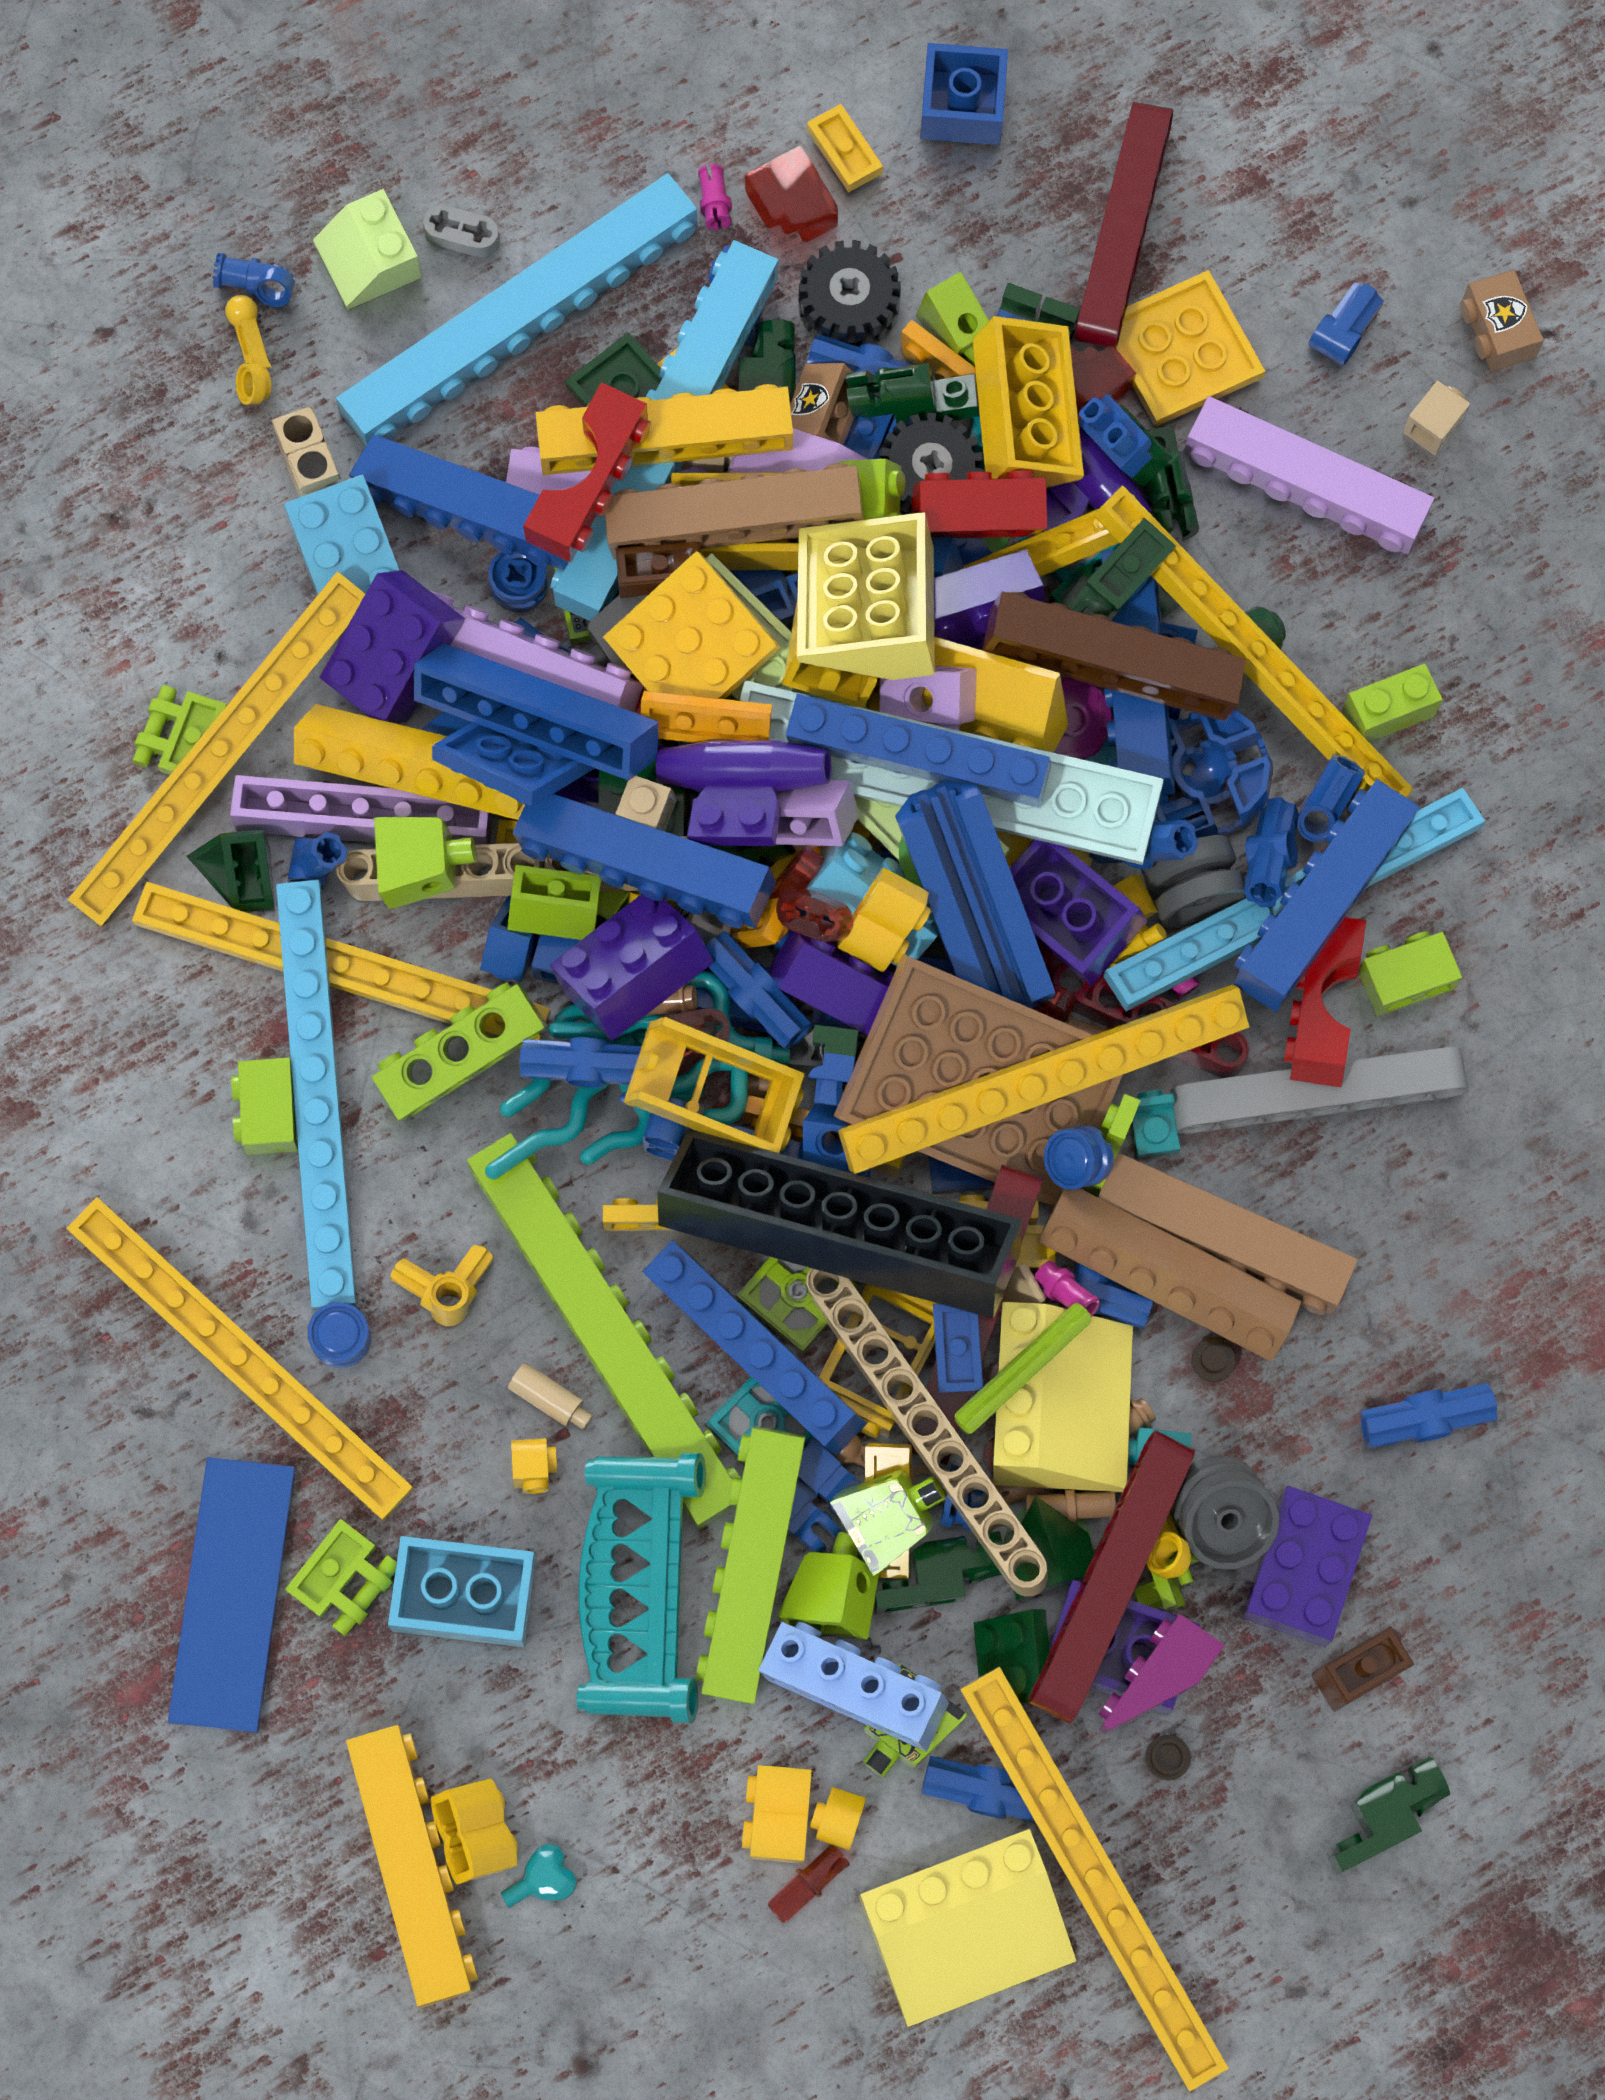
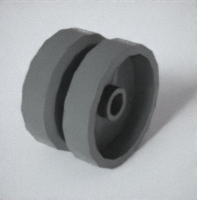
[1141,835,1247,928]
[1170,1456,1280,1570]

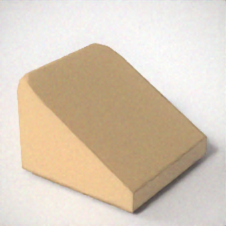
[1002,1263,1046,1304]

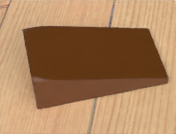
[615,542,701,598]
[1312,1626,1415,1712]

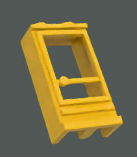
[782,597,877,708]
[623,1017,805,1153]
[819,1284,938,1438]

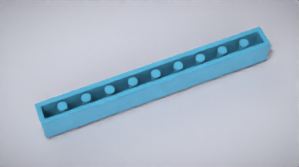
[336,173,698,447]
[550,240,779,621]

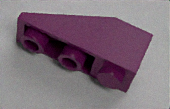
[1098,1614,1225,1734]

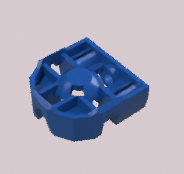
[1156,709,1274,838]

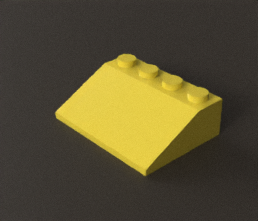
[797,512,935,680]
[993,1302,1133,1492]
[859,1829,1077,2027]

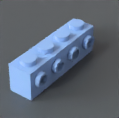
[758,1622,949,1752]

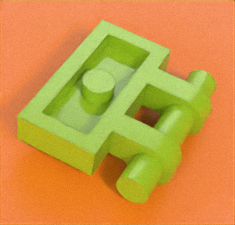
[132,685,227,775]
[285,1519,397,1637]

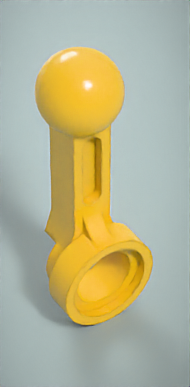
[225,295,272,405]
[1146,1512,1191,1579]

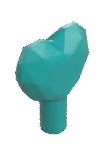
[501,1843,577,1908]

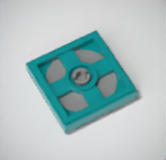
[705,1377,815,1464]

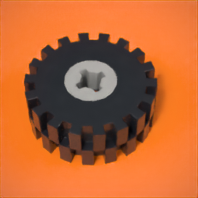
[798,240,901,346]
[876,413,983,515]

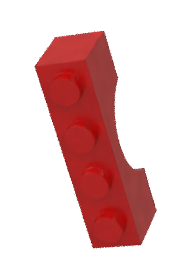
[523,382,651,563]
[1284,917,1367,1088]

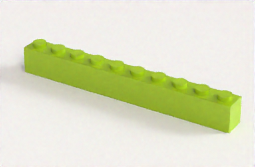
[467,1133,741,1532]

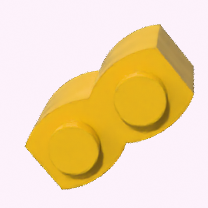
[838,867,931,972]
[742,1765,812,1864]
[431,1778,518,1885]

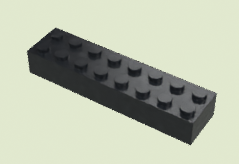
[657,1129,1023,1319]

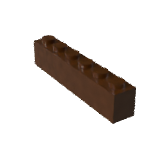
[982,591,1246,721]

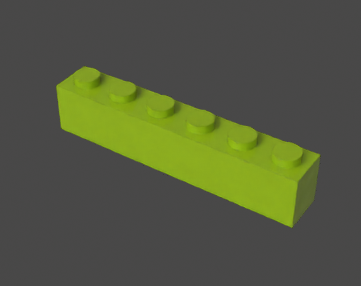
[695,1426,806,1704]

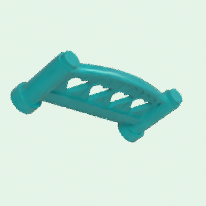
[576,1452,706,1724]

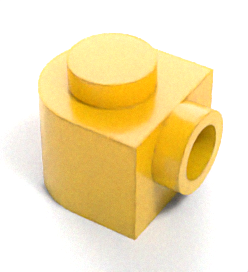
[511,1438,557,1494]
[810,1787,866,1850]

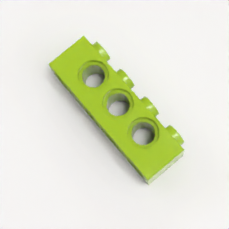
[371,982,549,1121]

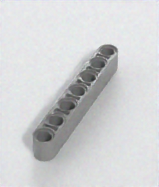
[1170,1047,1469,1134]

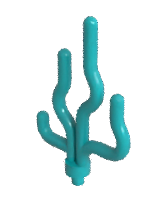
[548,971,790,1125]
[485,1004,650,1180]

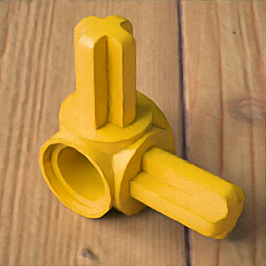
[390,1245,494,1326]

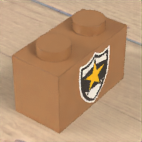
[1460,269,1544,372]
[790,363,854,446]

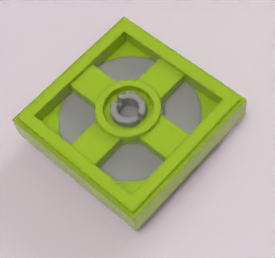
[736,1257,859,1354]

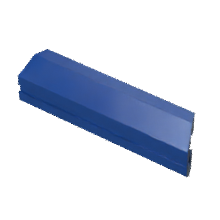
[895,780,1055,1009]

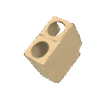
[272,406,343,498]

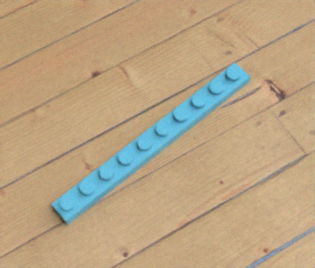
[1104,788,1486,1011]
[276,880,357,1310]

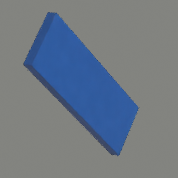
[168,1457,296,1734]

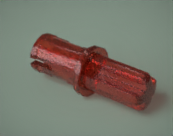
[768,1844,850,1923]

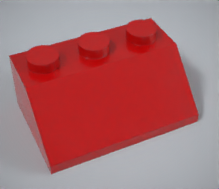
[911,471,1047,539]

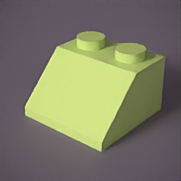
[313,189,421,310]

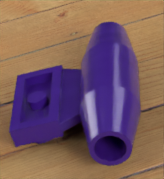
[1041,419,1153,533]
[656,740,832,846]

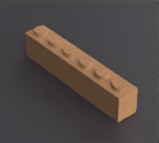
[605,463,864,560]
[1098,1153,1358,1315]
[1037,1188,1301,1362]

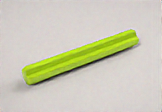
[955,1303,1091,1434]

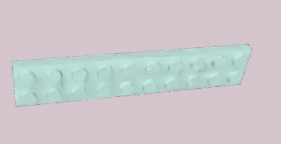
[739,680,1164,865]

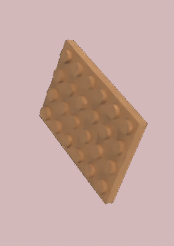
[834,954,1123,1207]

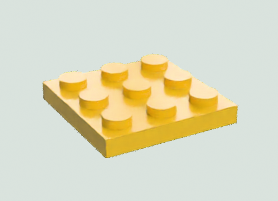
[1112,270,1266,427]
[603,551,781,699]

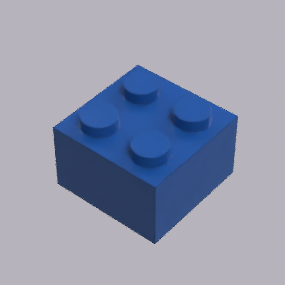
[920,43,1008,145]

